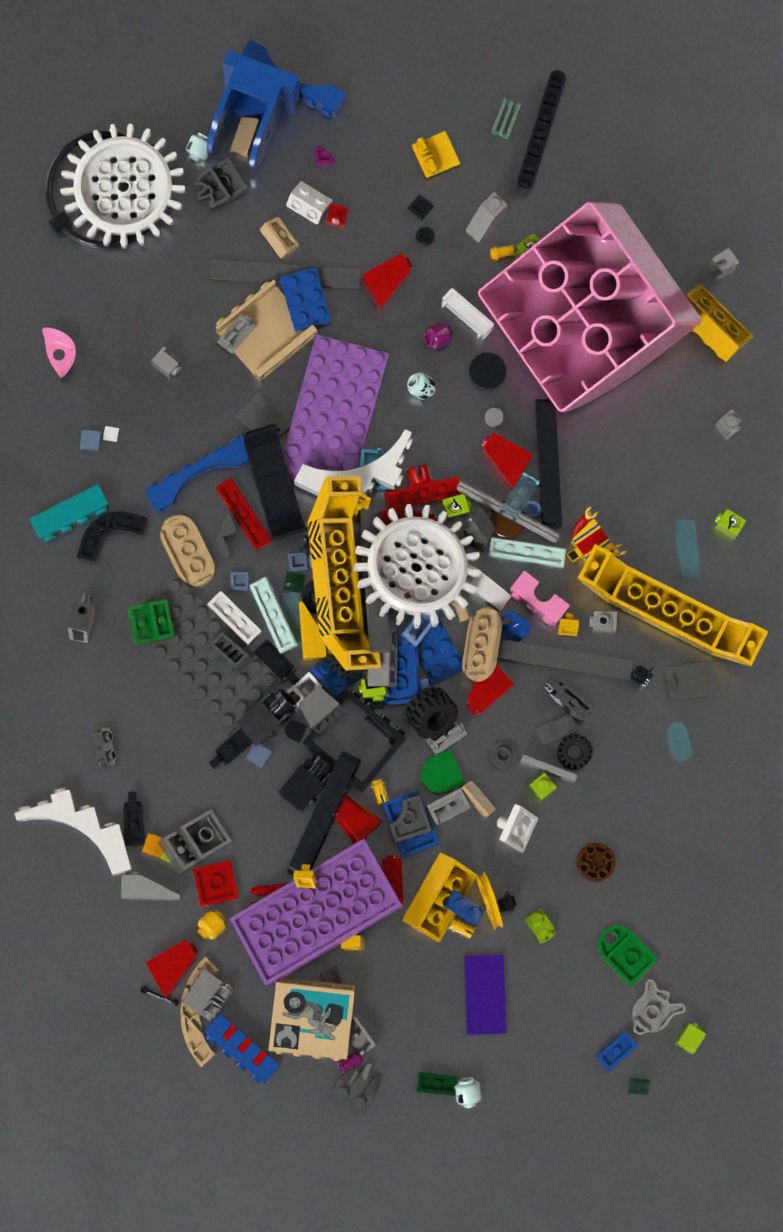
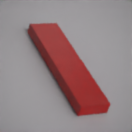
[215,478,272,552]

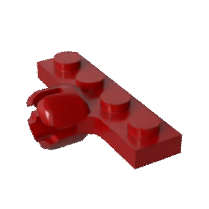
[384,465,462,510]

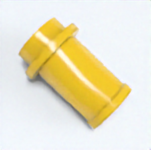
[490,244,515,261]
[371,779,389,804]
[449,917,475,939]

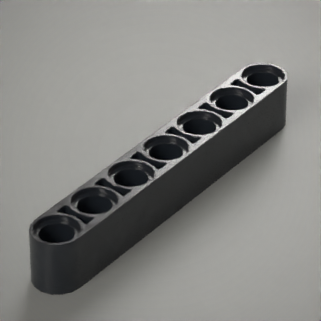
[516,70,566,195]
[535,398,562,527]
[287,751,361,875]

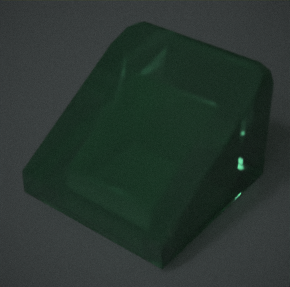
[628,1078,650,1095]

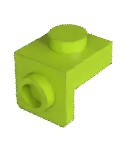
[359,678,389,702]
[525,908,556,944]

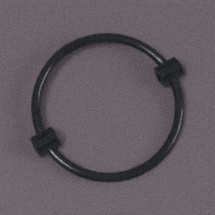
[45,131,160,249]

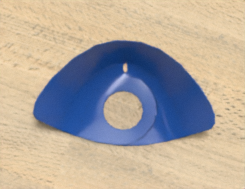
[500,611,530,642]

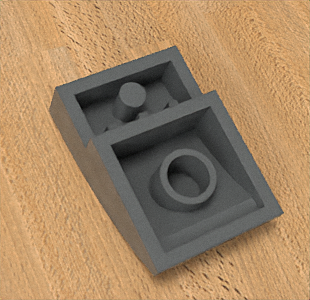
[158,809,232,875]

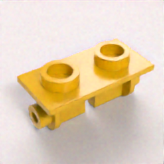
[352,492,371,522]

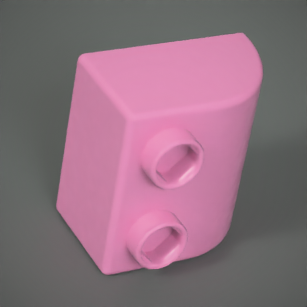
[478,202,701,412]

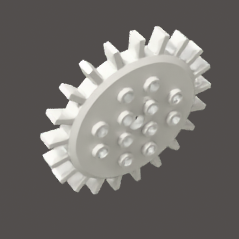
[60,124,186,249]
[353,504,481,629]

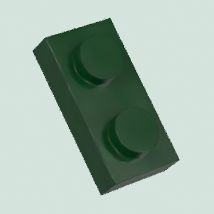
[417,1072,458,1096]

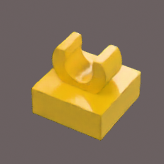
[558,613,579,636]
[293,864,317,888]

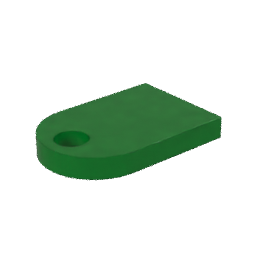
[597,925,659,987]

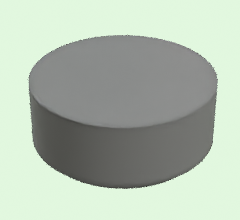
[484,408,504,428]

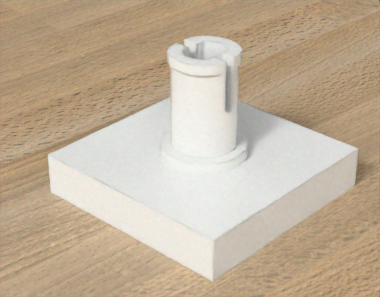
[497,804,539,853]

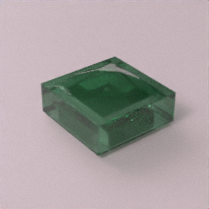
[283,571,306,594]

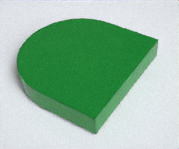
[421,749,466,794]

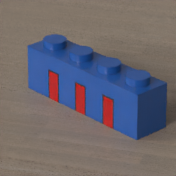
[205,1014,280,1083]

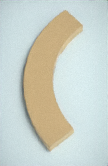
[181,956,219,1067]

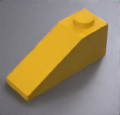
[299,601,330,661]

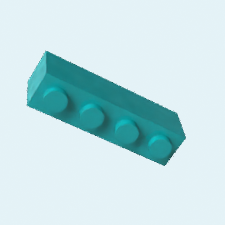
[30,484,110,543]

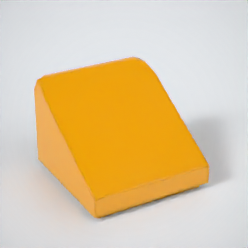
[142,833,164,858]

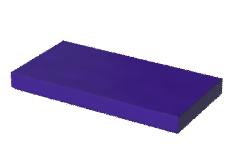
[464,955,506,1035]

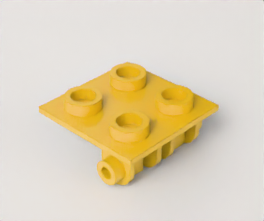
[411,131,460,178]

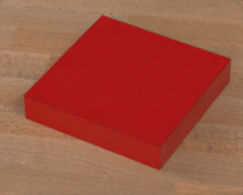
[193,860,239,907]

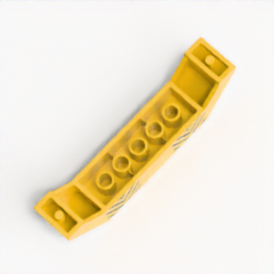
[307,476,381,671]
[577,544,768,666]

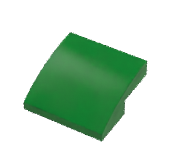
[127,600,174,645]

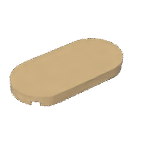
[160,515,215,587]
[462,607,502,682]

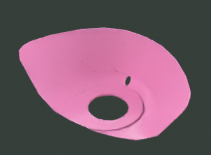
[42,327,76,378]

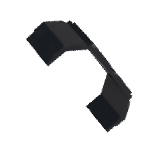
[242,423,308,540]

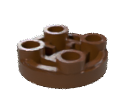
[489,500,526,539]
[576,843,616,882]

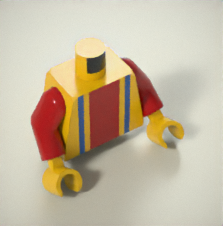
[566,506,626,563]

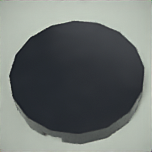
[469,352,507,390]

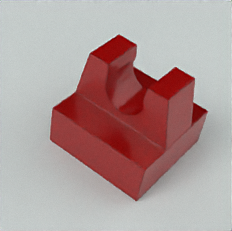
[326,204,349,228]

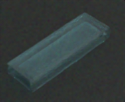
[499,473,539,522]
[675,520,701,579]
[279,593,301,652]

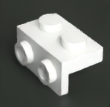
[286,181,333,224]

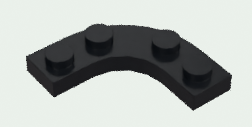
[76,511,148,564]

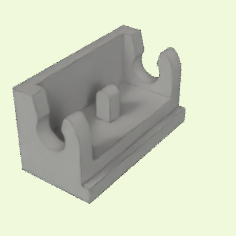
[707,248,739,280]
[426,788,470,826]
[349,1013,376,1056]

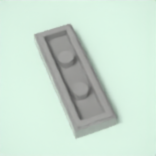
[520,754,577,783]

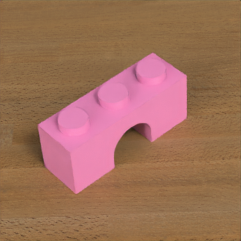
[509,571,570,626]

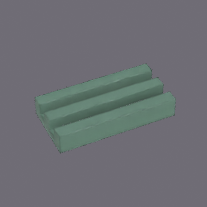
[491,98,521,139]

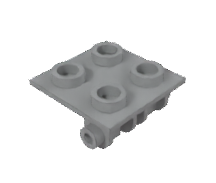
[182,969,233,1023]

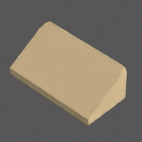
[230,117,259,157]
[260,217,300,259]
[461,781,496,818]

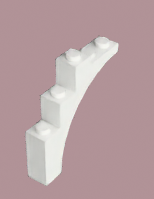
[294,429,414,496]
[15,788,132,876]

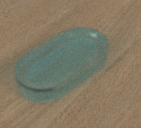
[667,723,692,761]

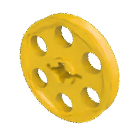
[476,872,503,930]

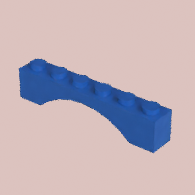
[241,39,347,118]
[145,436,249,514]

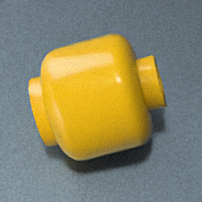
[198,910,227,940]

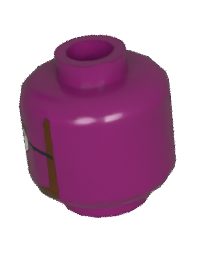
[423,322,453,349]

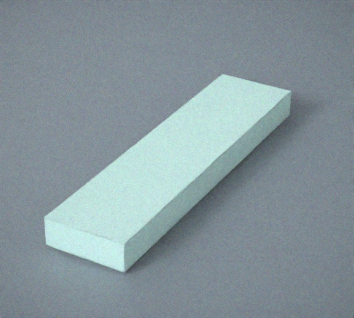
[488,537,567,568]
[249,577,298,654]

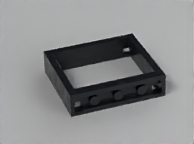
[302,689,407,792]

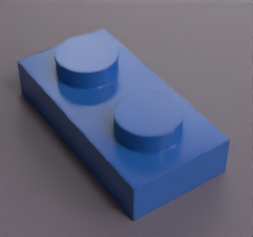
[443,890,486,926]
[596,1031,638,1072]

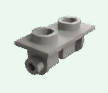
[217,314,256,354]
[425,719,468,755]

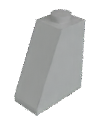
[465,192,508,243]

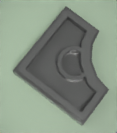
[389,794,432,843]

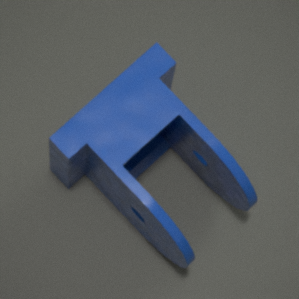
[207,50,300,171]

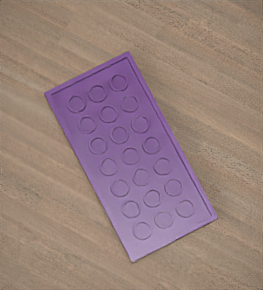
[283,334,389,483]
[229,839,403,987]

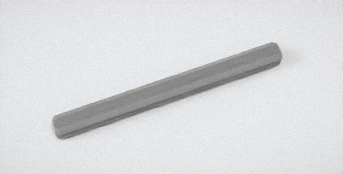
[457,481,560,543]

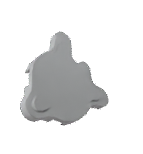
[632,979,686,1035]

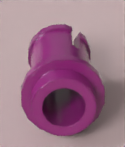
[337,1051,363,1074]

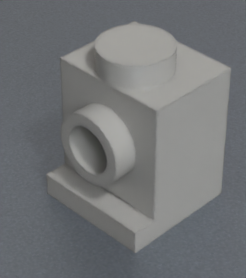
[151,346,182,379]
[715,410,742,440]
[589,611,617,634]

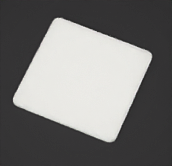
[103,426,119,442]

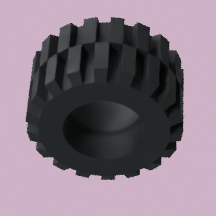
[405,686,458,739]

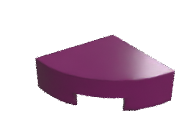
[314,146,335,166]

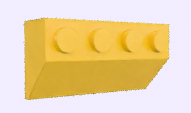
[685,284,754,362]
[402,853,476,943]

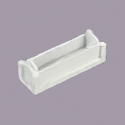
[441,288,495,340]
[207,591,262,646]

